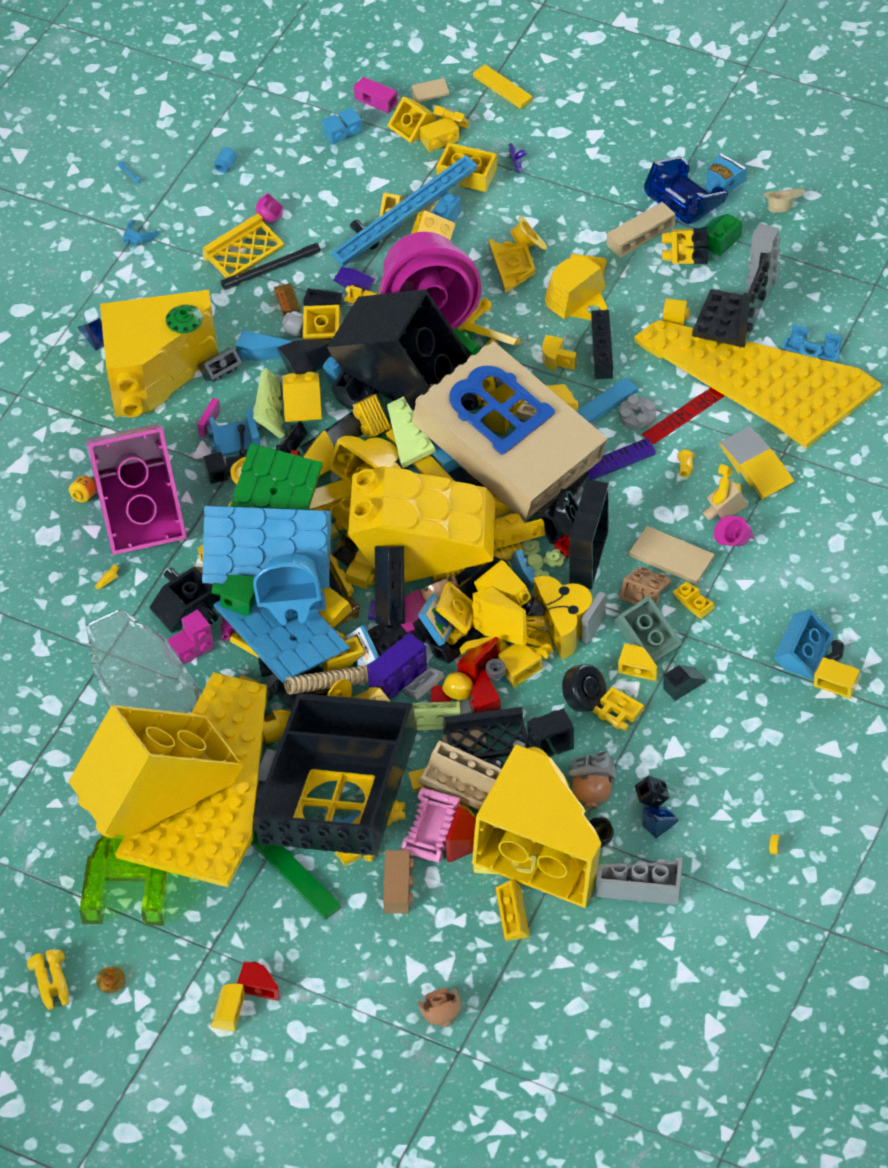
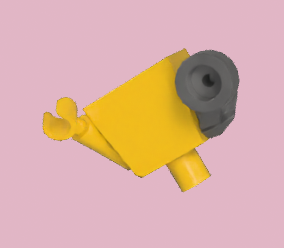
[486,642,554,688]

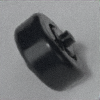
[562,664,606,712]

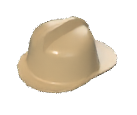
[763,189,805,213]

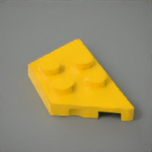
[488,239,536,293]

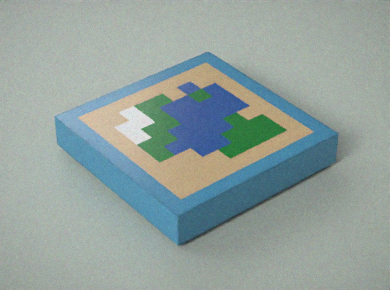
[418,593,454,646]

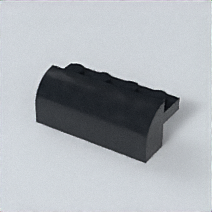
[331,370,379,410]

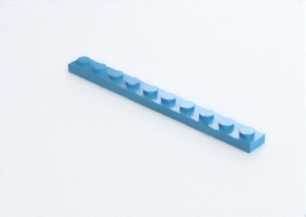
[331,155,478,267]

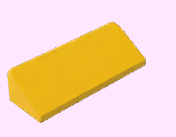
[495,879,530,941]

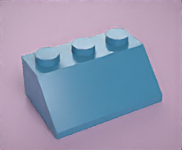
[773,609,834,678]

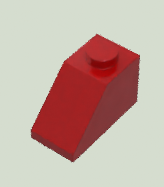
[469,670,501,713]
[237,961,280,1001]

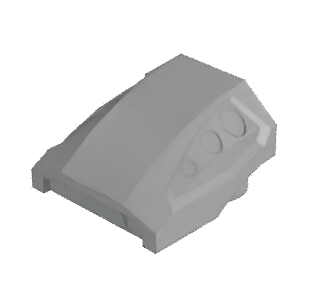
[570,751,616,781]

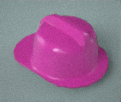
[714,516,754,547]

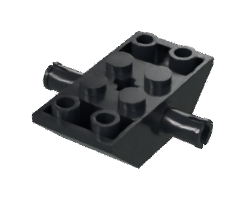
[149,566,220,633]

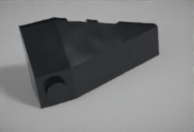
[277,338,332,374]

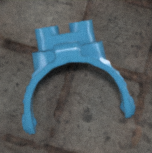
[122,220,159,247]

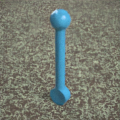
[118,161,141,184]

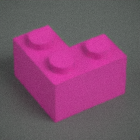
[167,610,214,666]

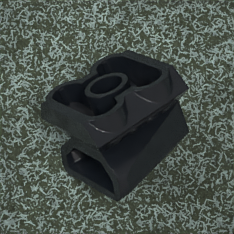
[537,488,578,544]

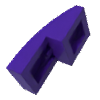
[333,267,375,291]

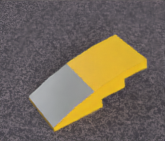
[719,426,794,500]

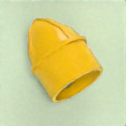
[263,709,291,745]

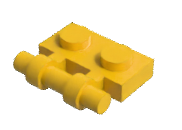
[593,687,644,732]

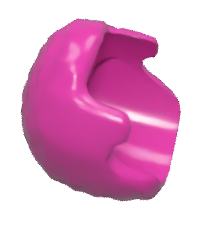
[255,193,283,223]

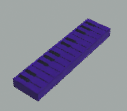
[587,438,656,480]

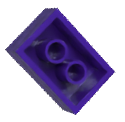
[367,632,428,700]

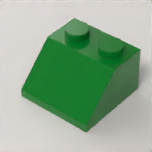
[705,214,742,256]

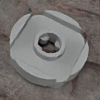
[619,395,656,430]

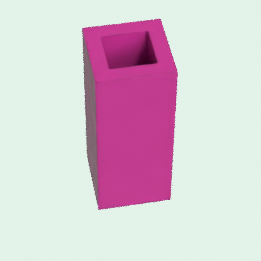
[353,77,398,113]

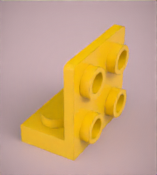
[411,210,456,240]

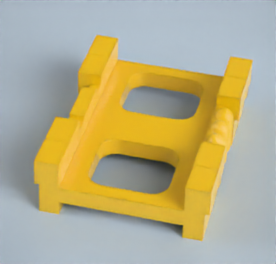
[433,105,470,129]

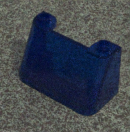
[644,156,729,224]

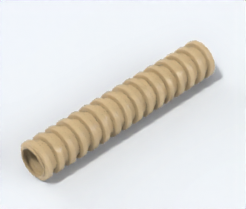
[284,665,368,695]

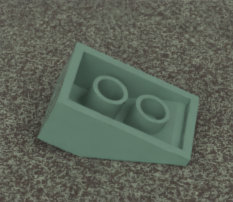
[613,595,683,662]

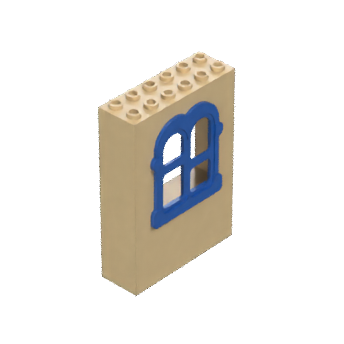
[412,341,608,522]

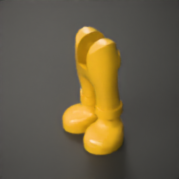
[26,949,69,1010]

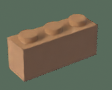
[383,850,414,914]

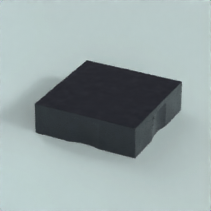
[569,479,609,589]

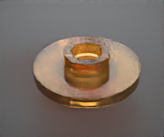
[96,966,126,993]

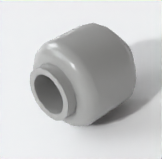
[282,311,303,337]

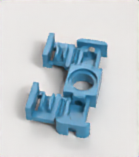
[782,325,842,363]

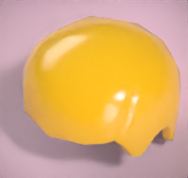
[442,672,474,700]

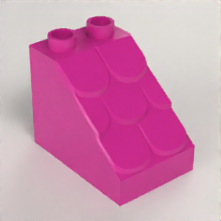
[85,423,187,555]

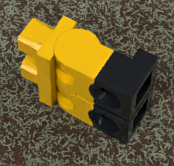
[662,227,708,264]

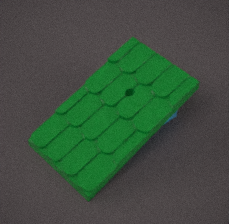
[230,443,323,510]

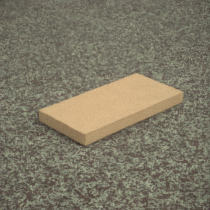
[629,526,715,585]

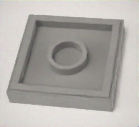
[581,592,606,645]

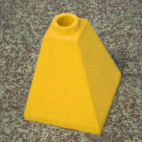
[474,560,531,607]

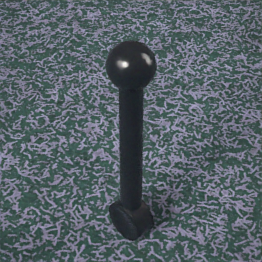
[237,424,246,456]

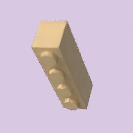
[607,202,676,258]

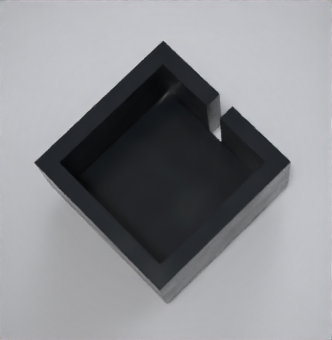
[527,708,574,757]

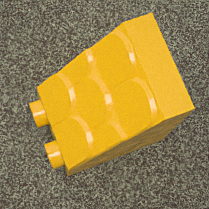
[100,290,218,418]
[348,466,495,583]
[68,705,244,838]
[472,744,601,908]

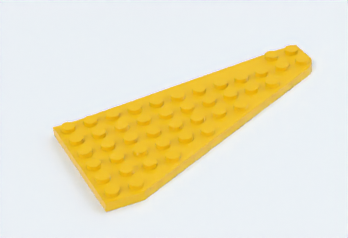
[634,320,882,449]

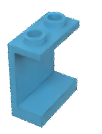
[207,410,260,456]

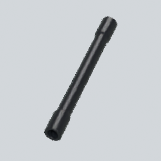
[220,242,321,290]

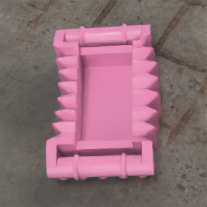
[401,788,460,863]

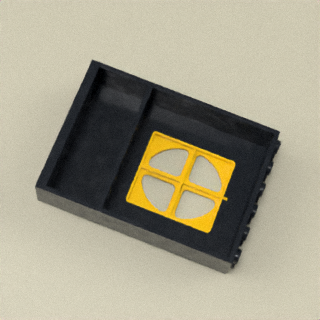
[253,693,417,856]

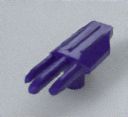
[509,143,527,173]

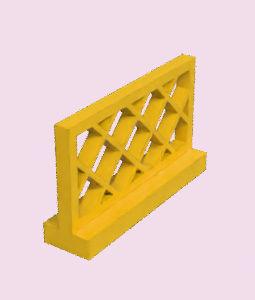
[203,213,284,278]

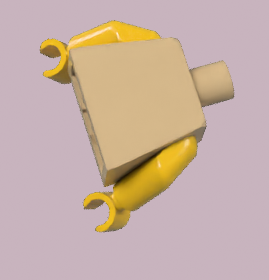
[702,464,748,521]

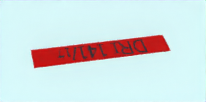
[641,387,725,445]

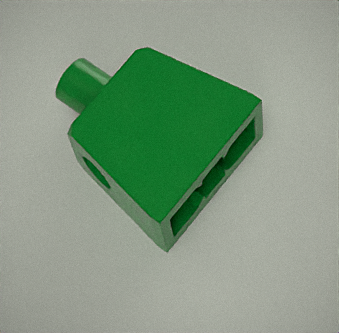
[212,574,256,616]

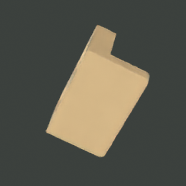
[411,78,449,102]

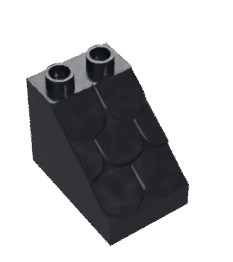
[327,289,470,411]

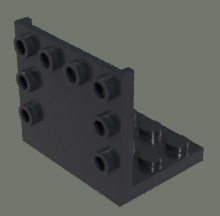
[692,252,770,348]

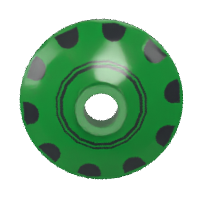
[166,305,203,333]

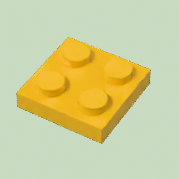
[436,582,473,634]

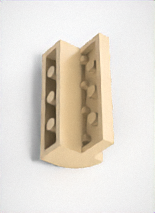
[419,740,502,810]

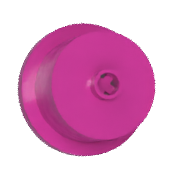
[380,232,481,329]

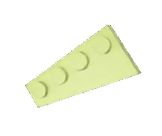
[253,368,285,439]
[387,396,436,468]

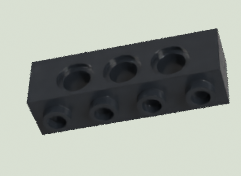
[591,310,613,379]

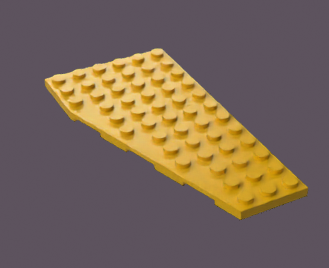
[115,672,268,888]

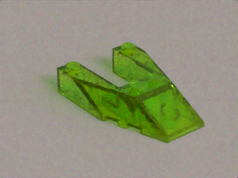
[79,835,168,926]

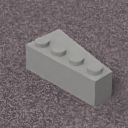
[745,223,781,302]
[596,857,683,905]

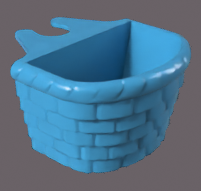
[253,554,322,625]

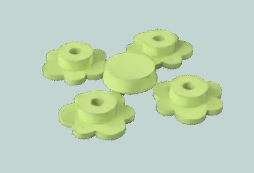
[508,540,565,577]

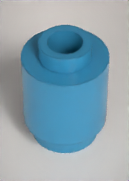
[214,147,237,173]

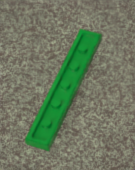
[251,833,341,920]

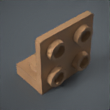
[619,567,672,606]

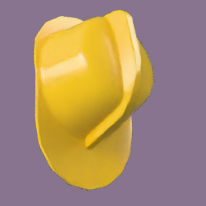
[510,216,547,250]

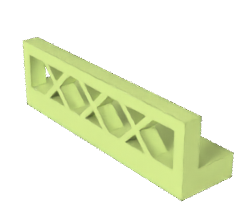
[412,701,460,730]

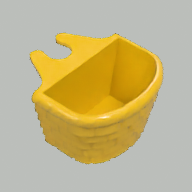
[544,256,607,321]

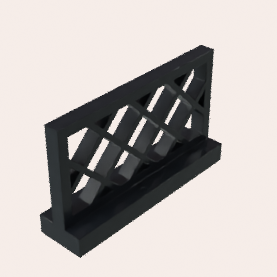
[443,707,530,759]

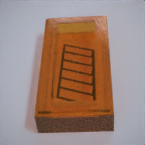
[274,283,300,316]

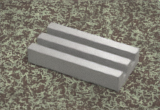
[403,667,445,700]

